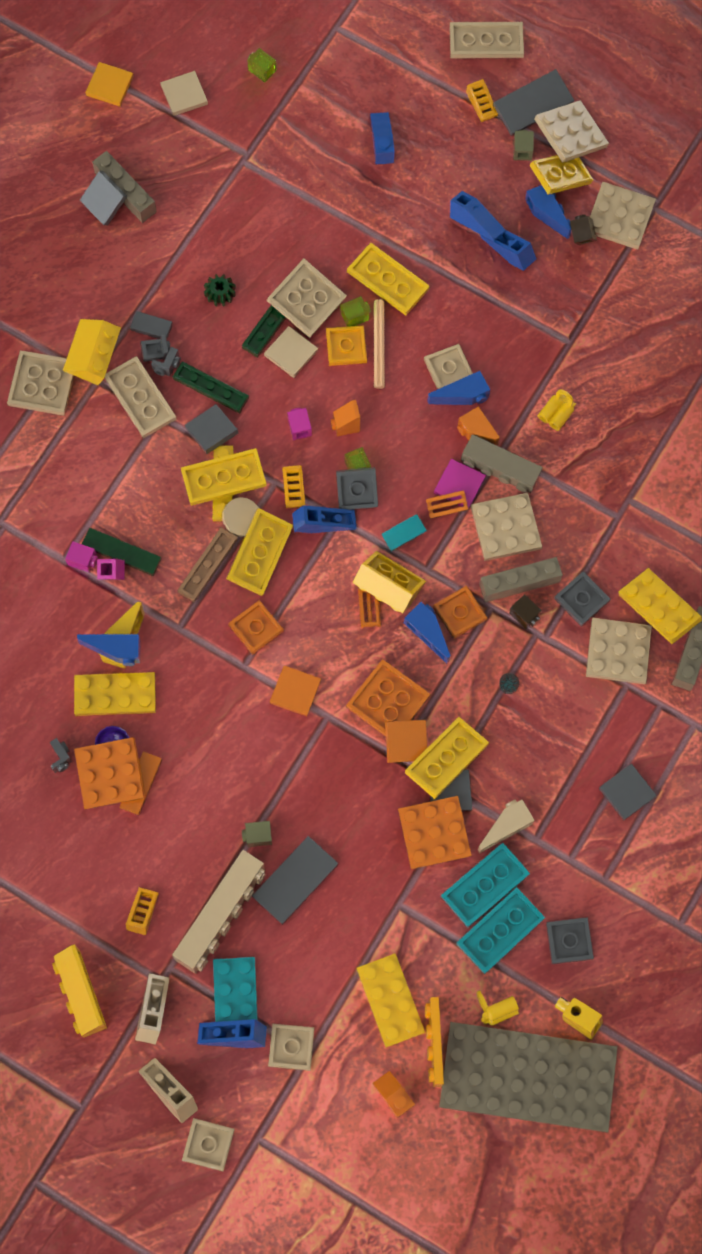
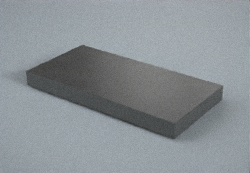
[493,69,575,136]
[252,836,338,925]

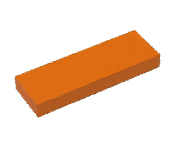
[120,751,162,816]

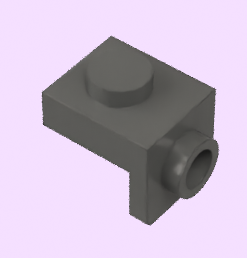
[140,335,170,362]
[151,347,181,377]
[50,738,72,773]

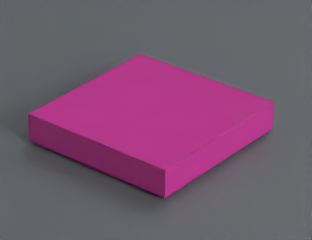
[434,459,486,509]

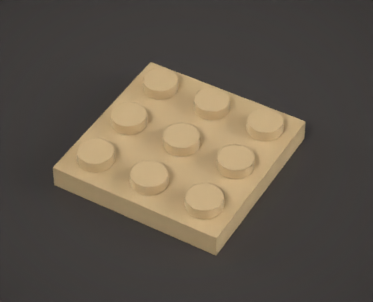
[534,100,609,162]
[590,182,656,250]
[266,259,347,338]
[7,350,74,416]
[471,493,542,561]
[586,618,652,684]

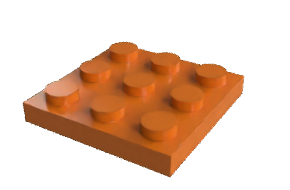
[346,659,431,736]
[74,737,145,809]
[398,796,471,869]

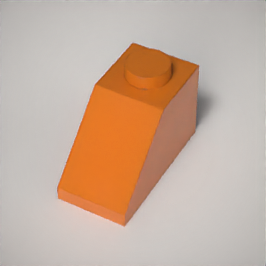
[330,400,360,437]
[457,406,500,445]
[372,1071,415,1118]

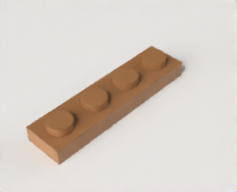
[177,527,238,603]

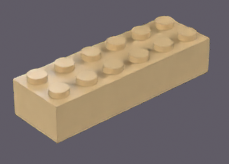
[172,850,266,974]

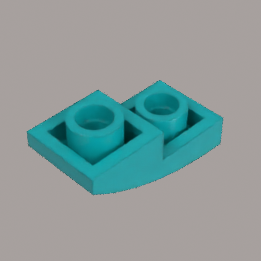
[381,514,427,551]

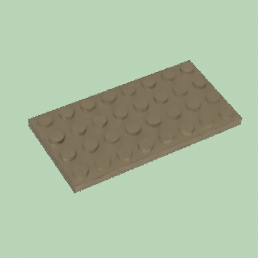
[439,1022,617,1133]

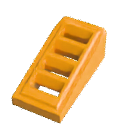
[466,79,498,122]
[282,465,305,508]
[126,887,159,935]

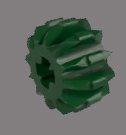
[204,274,236,307]

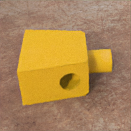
[555,997,603,1040]

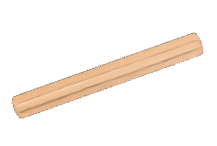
[374,299,385,389]

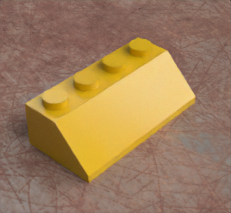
[52,944,107,1038]

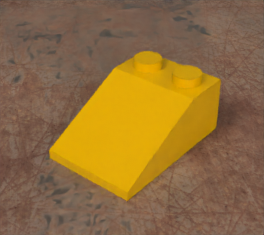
[99,602,145,669]

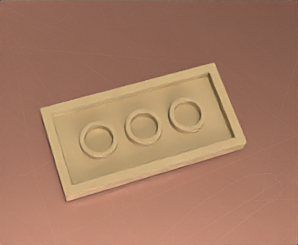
[449,22,524,58]
[104,356,177,439]

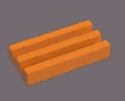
[426,490,469,519]
[358,589,381,628]

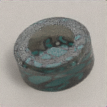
[499,673,519,694]

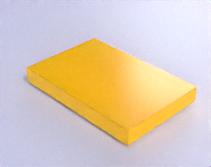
[530,155,593,195]

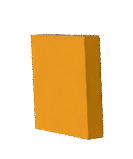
[85,62,134,107]
[326,325,367,366]

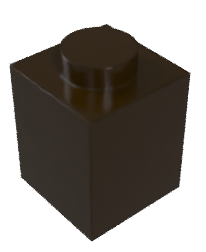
[570,215,597,245]
[509,594,542,629]

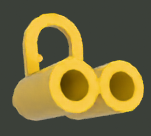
[537,389,576,431]
[476,990,519,1025]

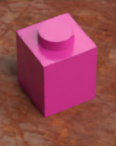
[287,408,312,440]
[65,541,98,573]
[97,559,125,580]

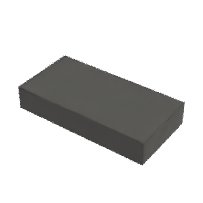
[130,311,173,341]

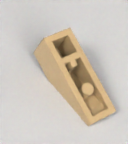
[478,799,535,853]
[135,973,169,1044]
[139,1058,198,1123]

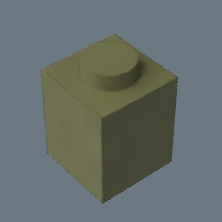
[513,130,534,161]
[242,821,272,847]

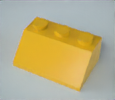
[62,319,121,385]
[353,551,426,613]

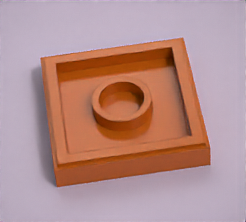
[433,585,488,639]
[228,600,284,655]
[270,666,321,717]
[385,720,427,763]

